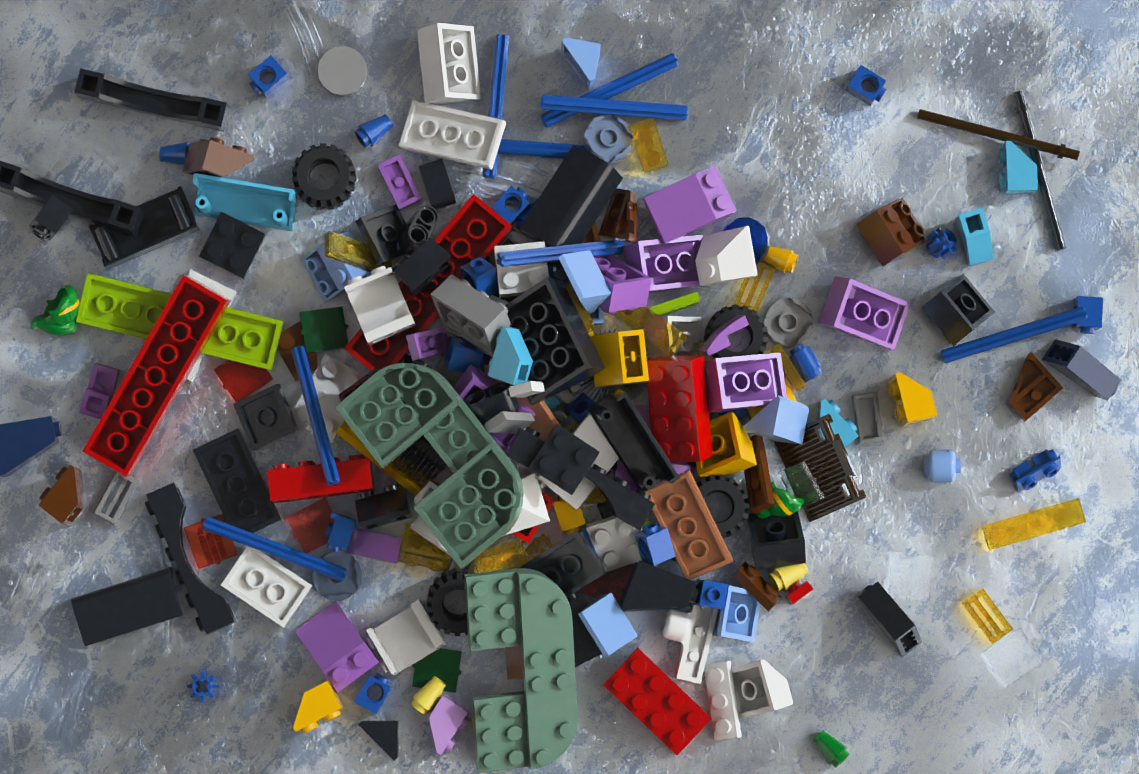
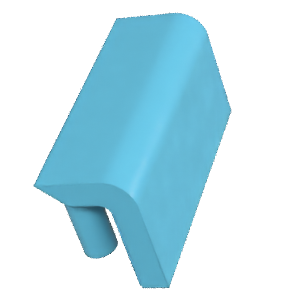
[192,173,297,231]

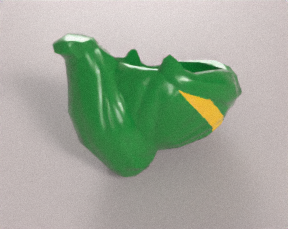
[30,285,79,336]
[756,482,804,519]

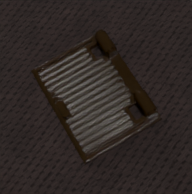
[774,414,866,522]

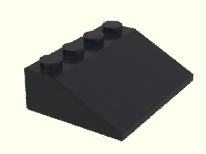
[505,277,605,405]

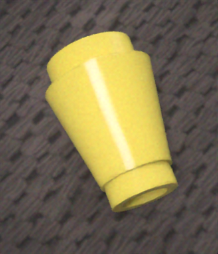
[769,563,808,592]
[411,676,446,715]

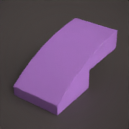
[700,315,749,356]
[79,362,120,419]
[348,529,403,564]

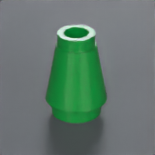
[813,730,850,768]

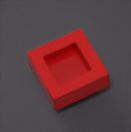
[785,580,813,605]

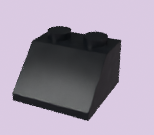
[393,237,452,297]
[922,273,995,346]
[748,512,806,569]

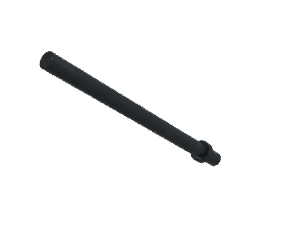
[1013,90,1067,251]

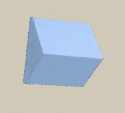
[561,37,601,91]
[558,250,611,314]
[742,395,809,444]
[715,585,760,642]
[578,593,638,657]

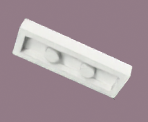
[704,661,741,741]

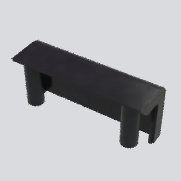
[519,145,623,247]
[89,186,200,270]
[587,389,680,491]
[71,567,183,646]

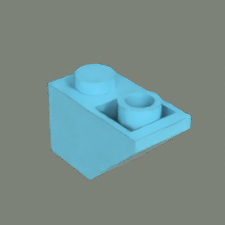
[998,141,1038,194]
[955,207,994,266]
[488,327,533,385]
[818,398,859,448]

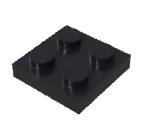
[355,204,415,266]
[199,212,267,279]
[233,384,299,451]
[528,423,600,495]

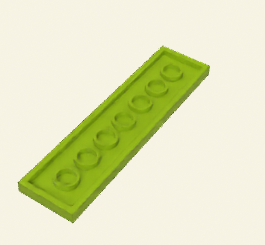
[76,273,284,370]

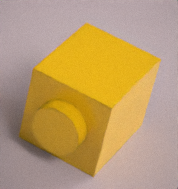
[553,499,586,536]

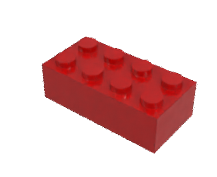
[647,355,713,462]
[267,454,375,504]
[602,648,712,755]

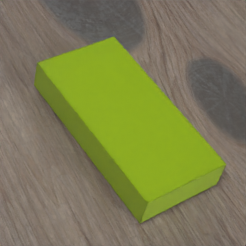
[649,292,700,319]

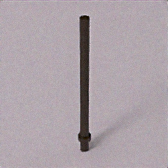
[917,109,1080,160]

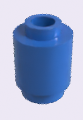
[788,344,822,383]

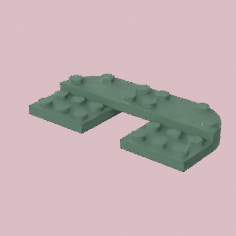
[335,363,524,568]
[464,568,578,773]

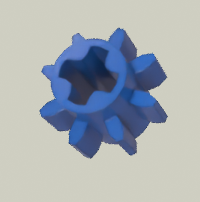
[926,227,957,260]
[187,670,220,702]

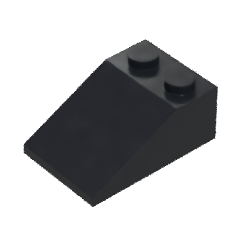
[355,484,413,531]

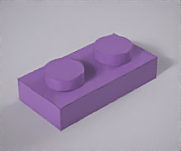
[377,154,422,210]
[406,327,449,361]

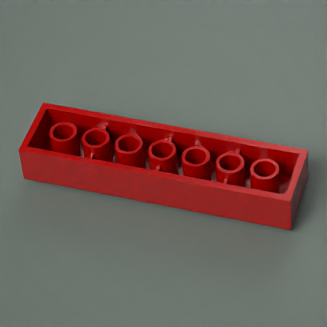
[344,194,513,372]
[82,275,231,477]

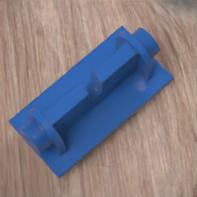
[1009,449,1062,493]

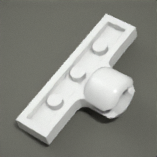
[660,579,718,684]

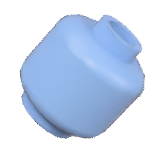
[925,450,961,483]

